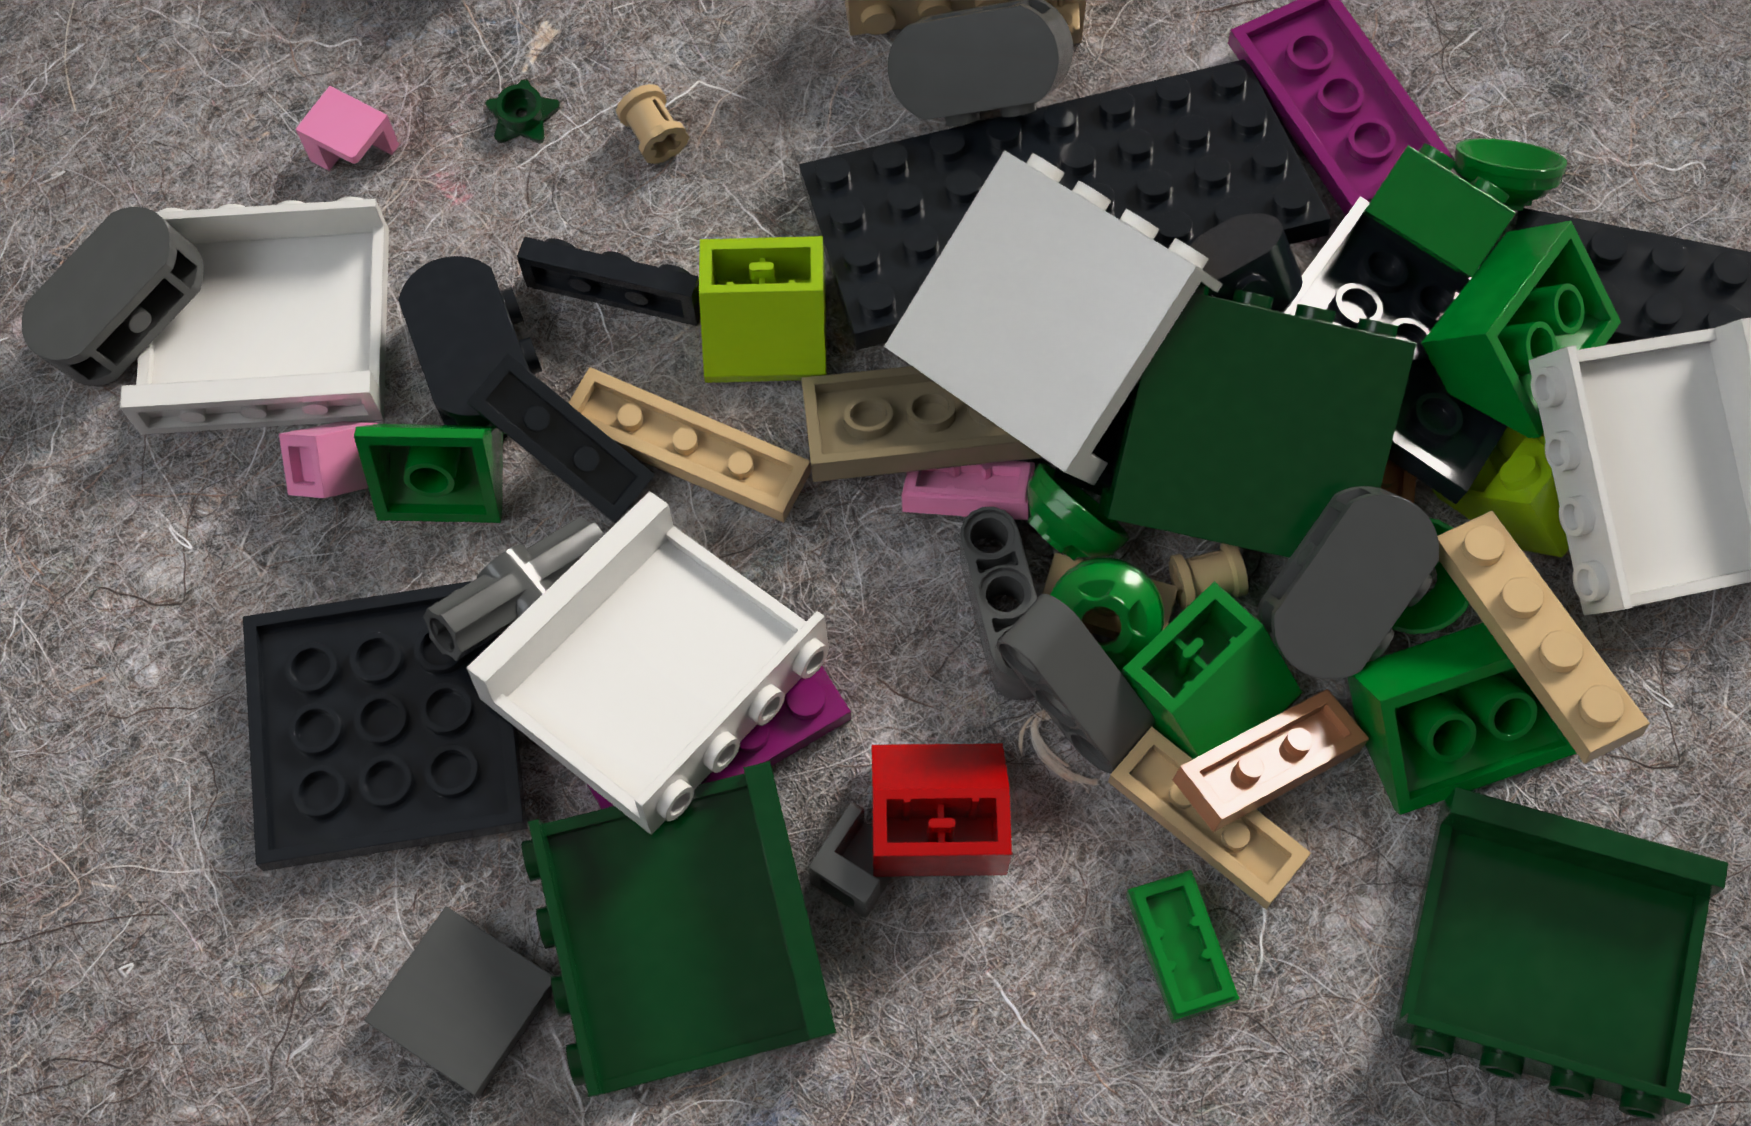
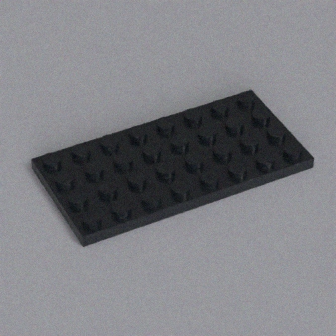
[799,59,1331,350]

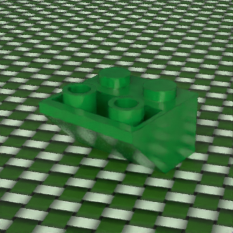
[1363,143,1516,278]
[1121,581,1302,759]

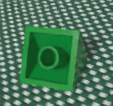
[354,424,503,523]

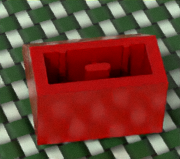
[871,743,1012,877]

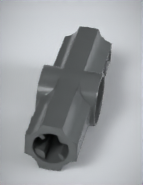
[423,516,604,661]

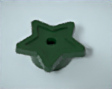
[485,79,560,144]

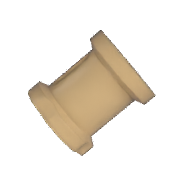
[616,84,689,164]
[1169,543,1249,610]

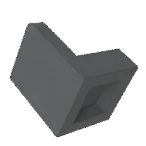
[808,802,893,918]

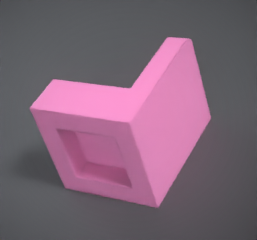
[296,86,399,171]
[279,421,378,498]

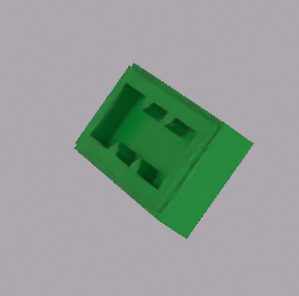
[1126,870,1239,1024]

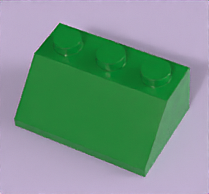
[1421,221,1621,438]
[1348,623,1577,815]

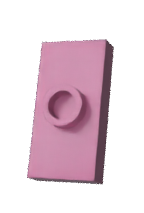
[901,461,1035,521]

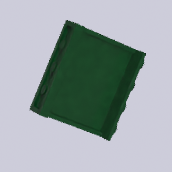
[1097,282,1417,558]
[521,761,837,1097]
[1392,787,1729,1121]

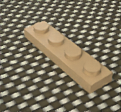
[569,367,811,523]
[1438,511,1650,764]

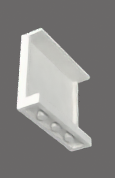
[884,150,1223,485]
[120,197,389,435]
[1528,318,1751,616]
[467,491,829,835]

